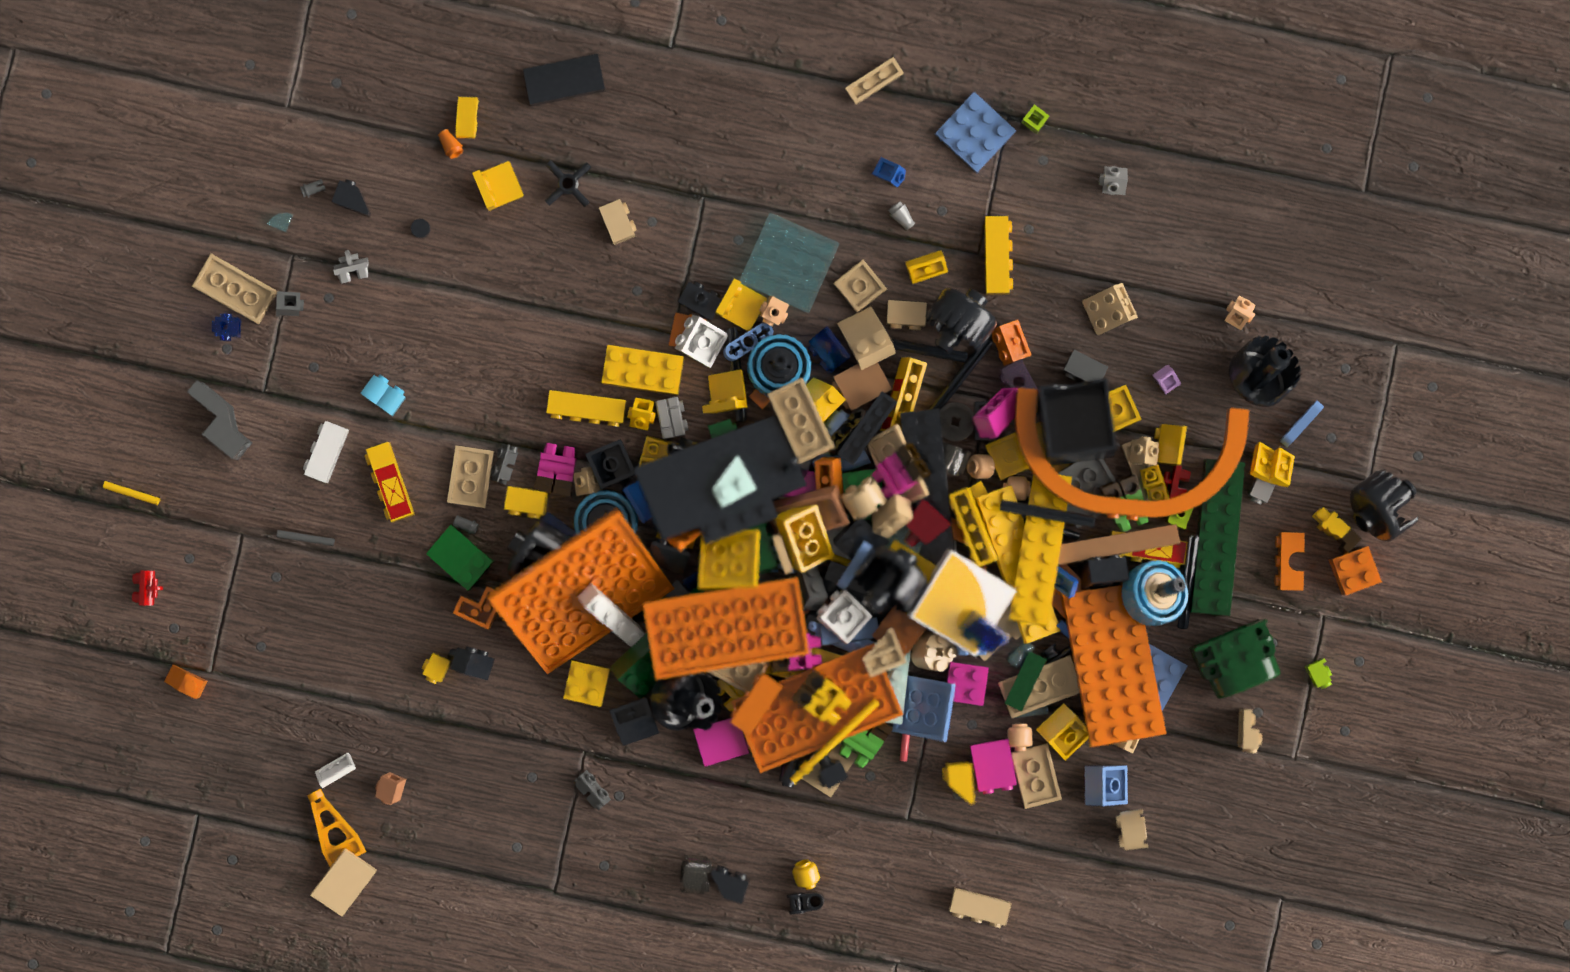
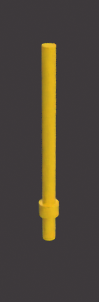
[790,699,879,784]

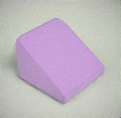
[1153,365,1181,394]

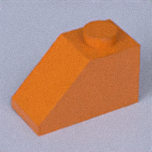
[164,664,208,699]

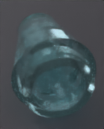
[1006,643,1035,669]

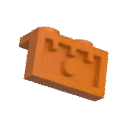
[992,320,1031,366]

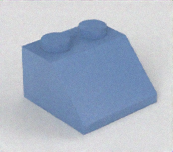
[1084,765,1128,806]

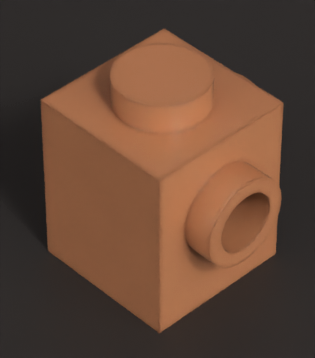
[375,772,406,805]

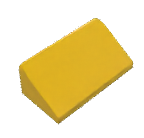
[905,251,948,284]

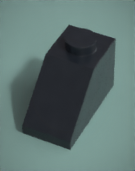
[332,179,371,217]

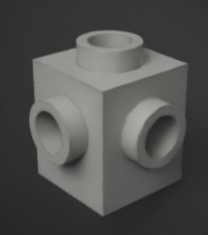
[1099,166,1128,195]

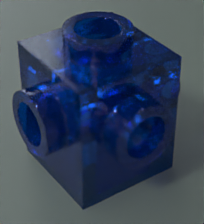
[212,313,241,341]

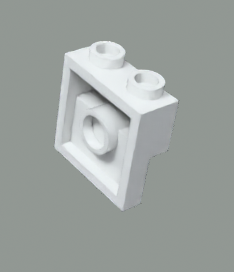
[675,315,728,368]
[816,590,872,645]

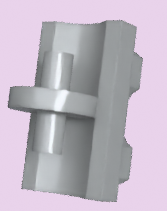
[333,250,369,284]

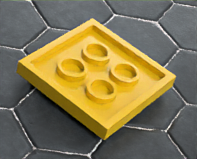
[699,529,760,590]

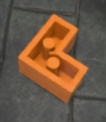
[453,586,498,629]

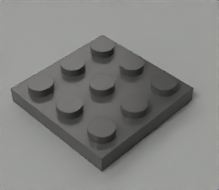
[1057,459,1124,528]

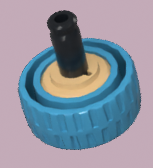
[1122,560,1188,626]

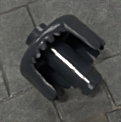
[925,288,997,354]
[1229,335,1301,407]
[1350,470,1418,542]
[507,521,571,578]
[854,546,927,613]
[651,672,723,730]

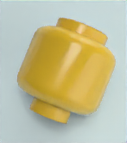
[792,859,820,890]

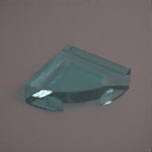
[268,213,293,232]

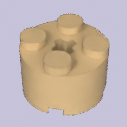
[842,476,887,520]
[910,631,957,672]
[1116,809,1148,850]

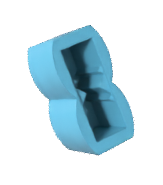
[361,374,406,416]

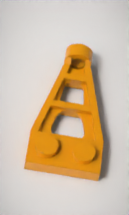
[307,789,367,867]

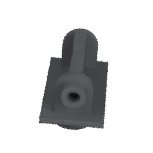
[491,444,519,485]
[574,770,611,810]

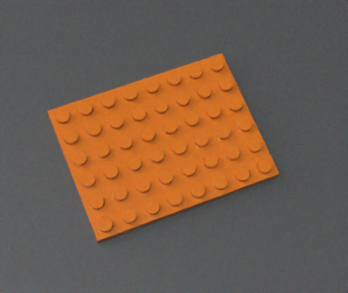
[487,509,675,674]

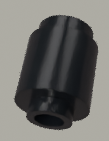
[779,760,801,788]

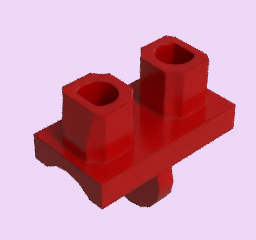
[1164,465,1191,499]
[132,571,163,605]

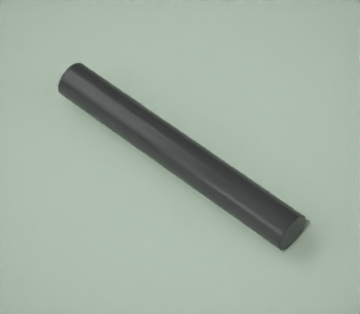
[276,530,335,546]

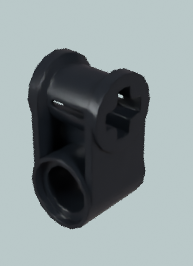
[787,891,824,915]

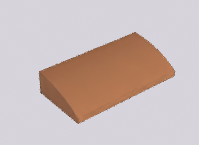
[769,485,849,535]

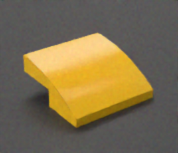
[1250,442,1295,487]

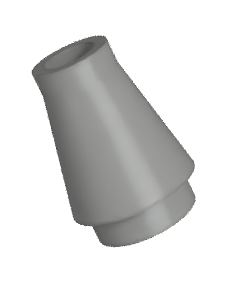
[888,201,915,230]

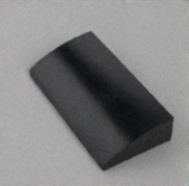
[523,54,606,107]

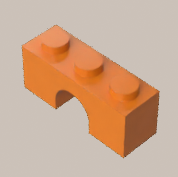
[1274,532,1305,591]

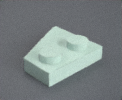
[712,456,756,508]

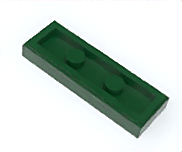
[1004,651,1047,712]

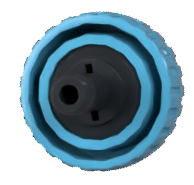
[747,334,811,398]
[574,490,638,535]

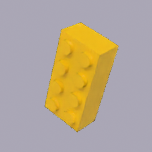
[602,345,684,396]

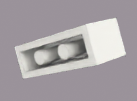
[303,421,349,483]

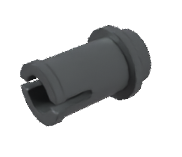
[300,179,326,198]
[453,515,479,535]

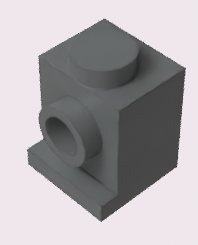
[276,291,304,317]

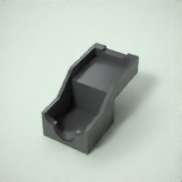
[188,380,253,460]

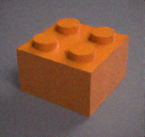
[1329,546,1382,596]

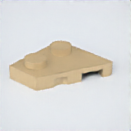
[863,628,906,677]

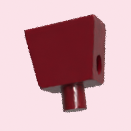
[905,499,952,547]

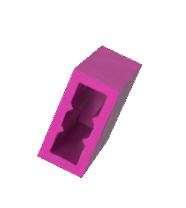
[694,718,750,766]
[969,738,1017,794]

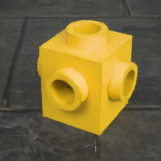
[627,397,656,431]

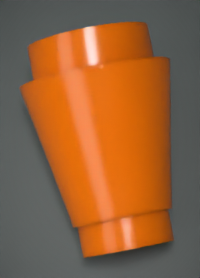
[438,129,463,159]

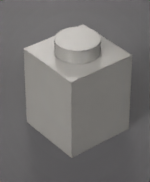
[1247,477,1275,505]

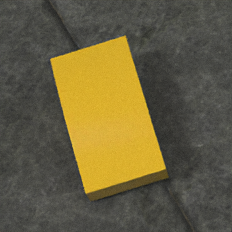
[456,97,478,138]
[1140,464,1170,501]

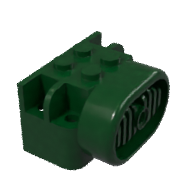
[1189,619,1281,699]

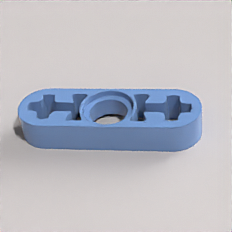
[723,323,773,361]
[1280,400,1324,447]
[837,541,873,590]

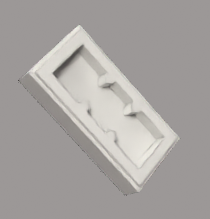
[315,753,356,788]

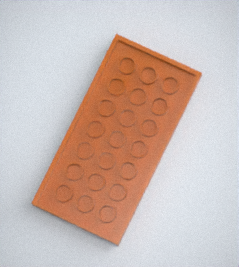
[643,577,810,680]
[1061,585,1166,748]
[731,643,904,773]

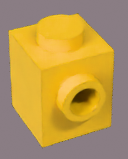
[422,653,452,684]

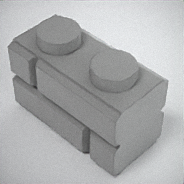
[655,397,689,440]

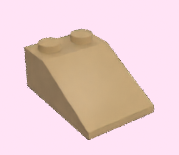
[837,307,896,370]

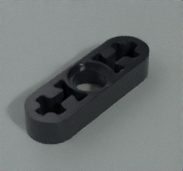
[827,408,867,456]

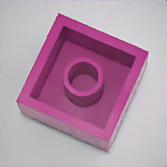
[946,662,989,706]

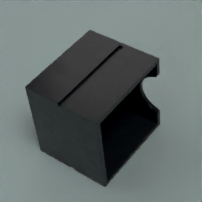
[1037,378,1117,466]

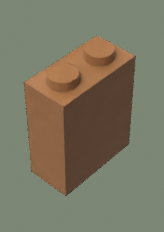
[832,362,892,412]

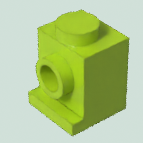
[1021,104,1049,134]
[1165,508,1193,530]
[1305,658,1332,689]

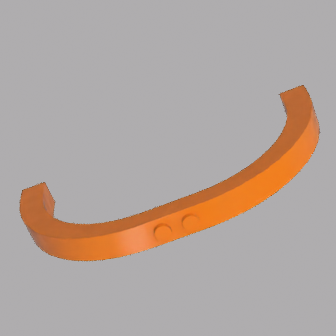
[1015,388,1249,520]

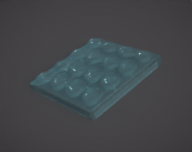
[740,212,840,313]

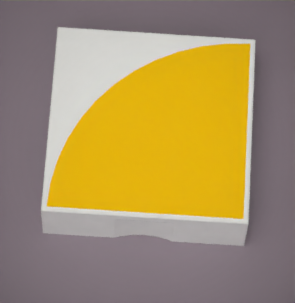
[907,548,1017,657]

